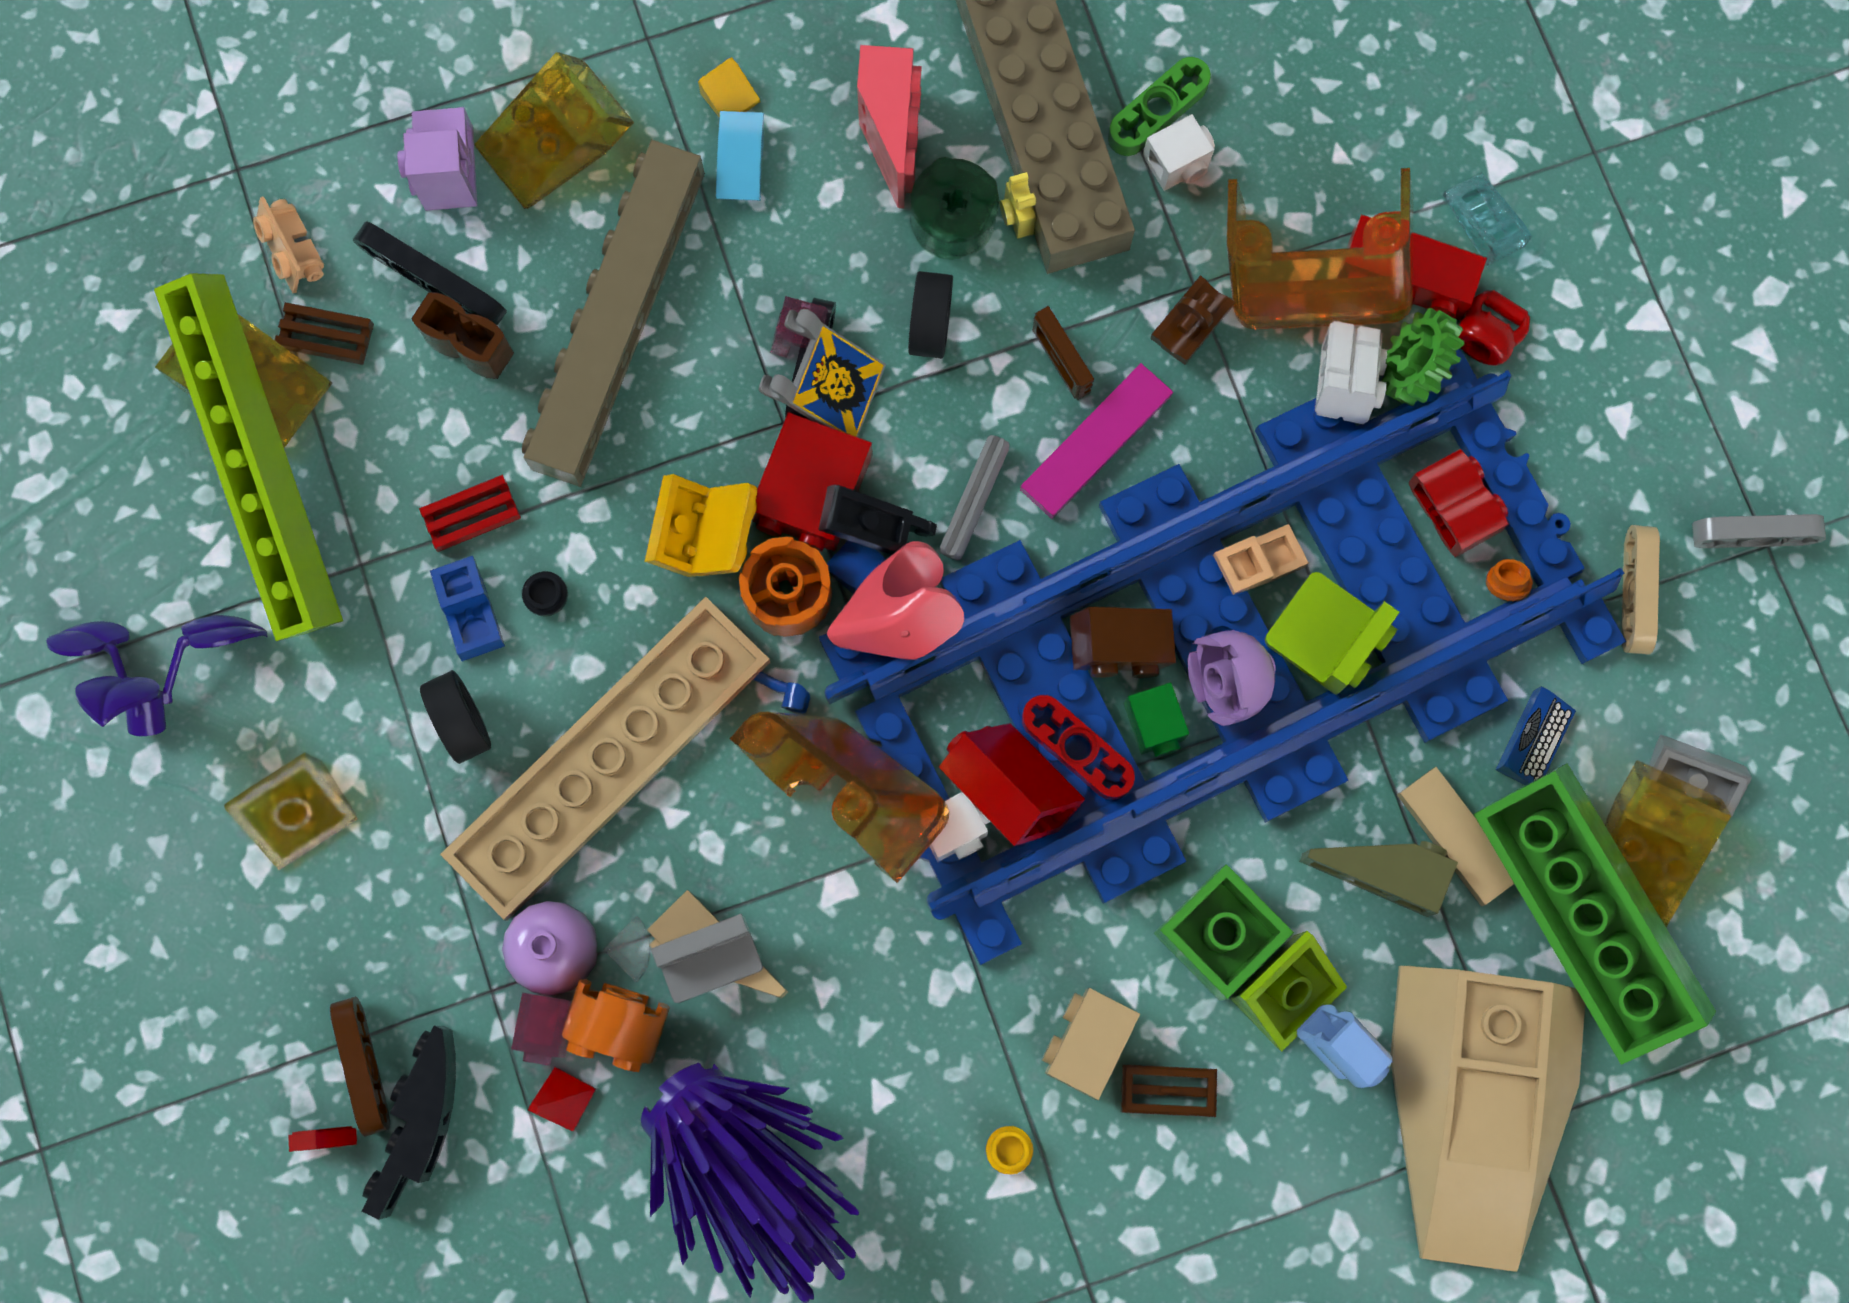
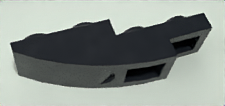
[361,1025,456,1220]

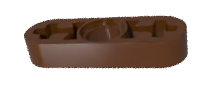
[330,996,390,1137]

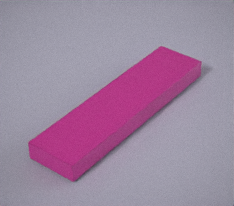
[1020,363,1173,519]

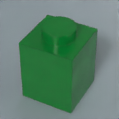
[1123,682,1189,758]

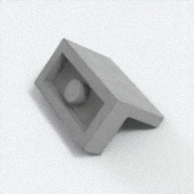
[651,914,763,1003]

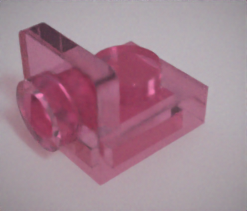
[770,296,828,358]

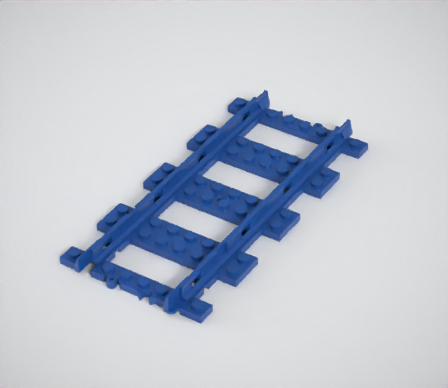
[819,349,1626,965]

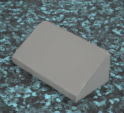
[1644,735,1752,817]

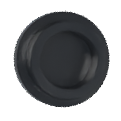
[522,571,568,617]

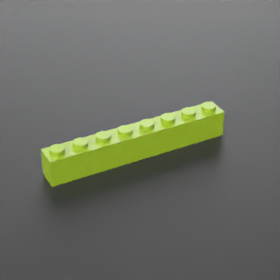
[154,273,343,641]

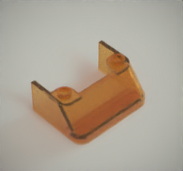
[1227,168,1414,329]

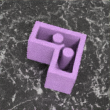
[397,107,477,211]

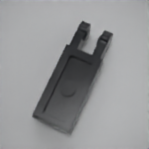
[819,485,937,555]

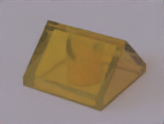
[224,752,358,870]

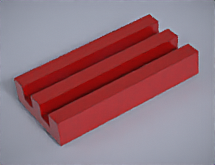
[419,475,521,552]

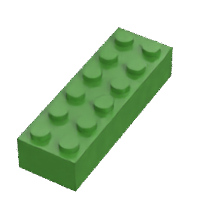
[1474,763,1716,1065]

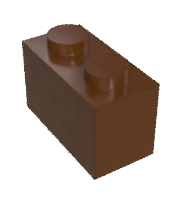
[1070,607,1176,678]

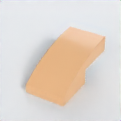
[1213,524,1309,595]

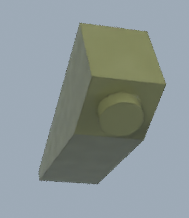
[1299,841,1458,917]

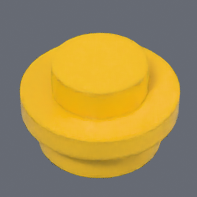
[986,1126,1033,1175]

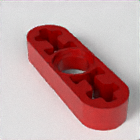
[1022,695,1135,800]

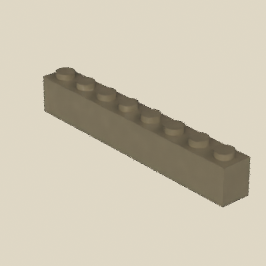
[522,139,705,487]

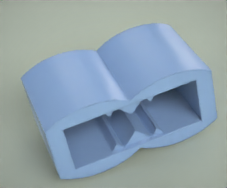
[1297,1005,1393,1088]

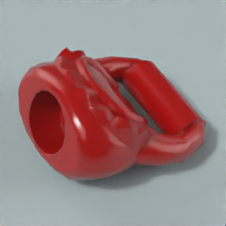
[1458,290,1530,366]

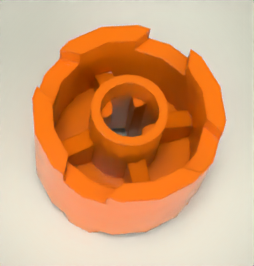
[739,536,832,637]
[561,979,670,1072]

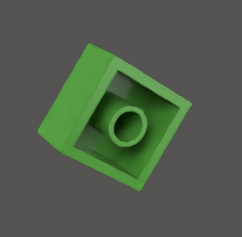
[1154,864,1294,1001]

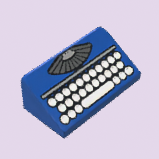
[1495,686,1576,785]

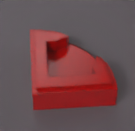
[288,1126,357,1152]

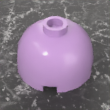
[1188,630,1276,726]
[502,901,597,995]

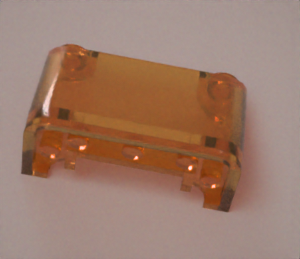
[729,712,950,883]

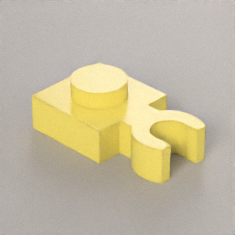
[999,172,1036,239]

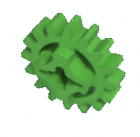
[1381,308,1464,406]

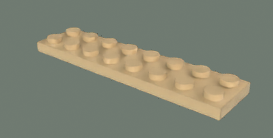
[440,597,770,921]

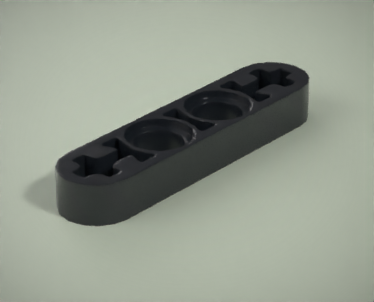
[353,221,507,325]

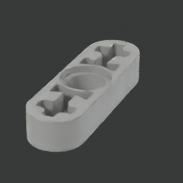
[1692,514,1826,548]

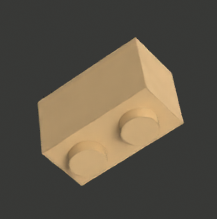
[1042,988,1140,1100]

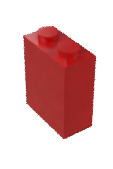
[752,412,873,552]
[939,723,1085,846]

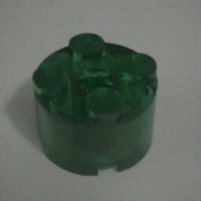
[910,157,999,260]

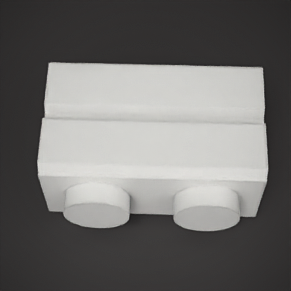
[1315,320,1388,424]

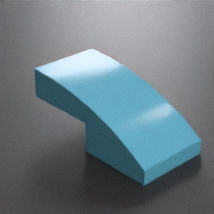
[716,111,764,201]

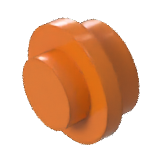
[1486,559,1533,601]

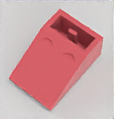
[857,45,922,208]

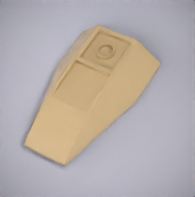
[1391,966,1585,1272]

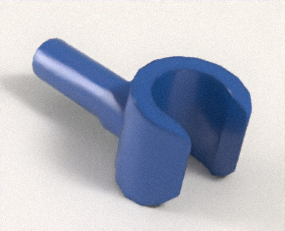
[753,671,810,714]

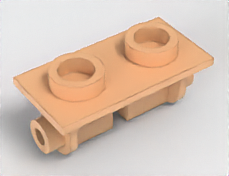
[253,197,324,294]

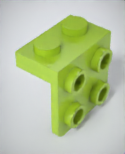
[1265,572,1400,695]

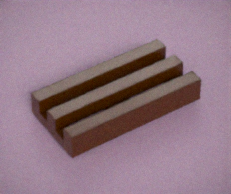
[274,302,374,365]
[1032,306,1094,400]
[1120,1065,1217,1117]

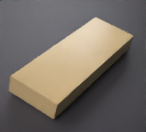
[1397,767,1514,906]

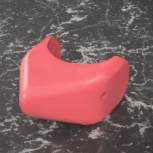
[827,541,964,660]

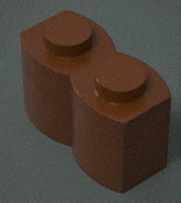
[411,292,514,379]

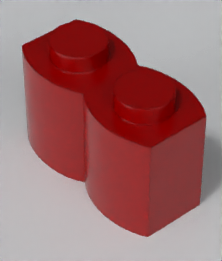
[1408,449,1508,557]

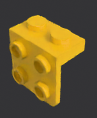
[644,474,757,577]

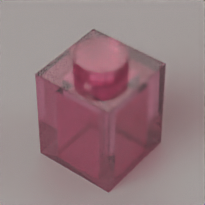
[511,993,572,1066]

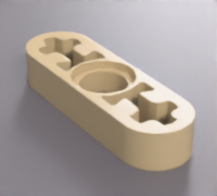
[1622,525,1660,655]

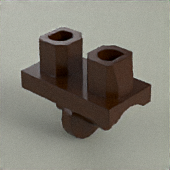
[1150,275,1235,365]

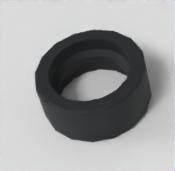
[908,271,953,359]
[420,670,491,764]

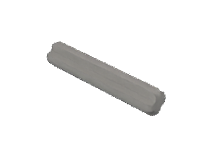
[940,435,1009,560]

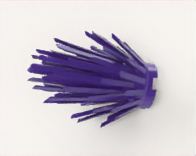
[641,1063,859,1303]

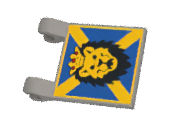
[759,309,886,437]

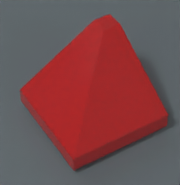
[528,1067,596,1131]

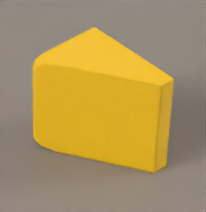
[698,57,760,118]

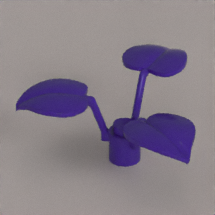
[46,615,268,736]

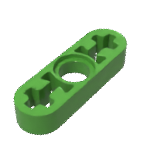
[1108,57,1211,156]

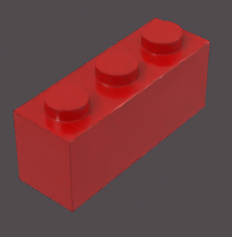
[1337,214,1487,320]

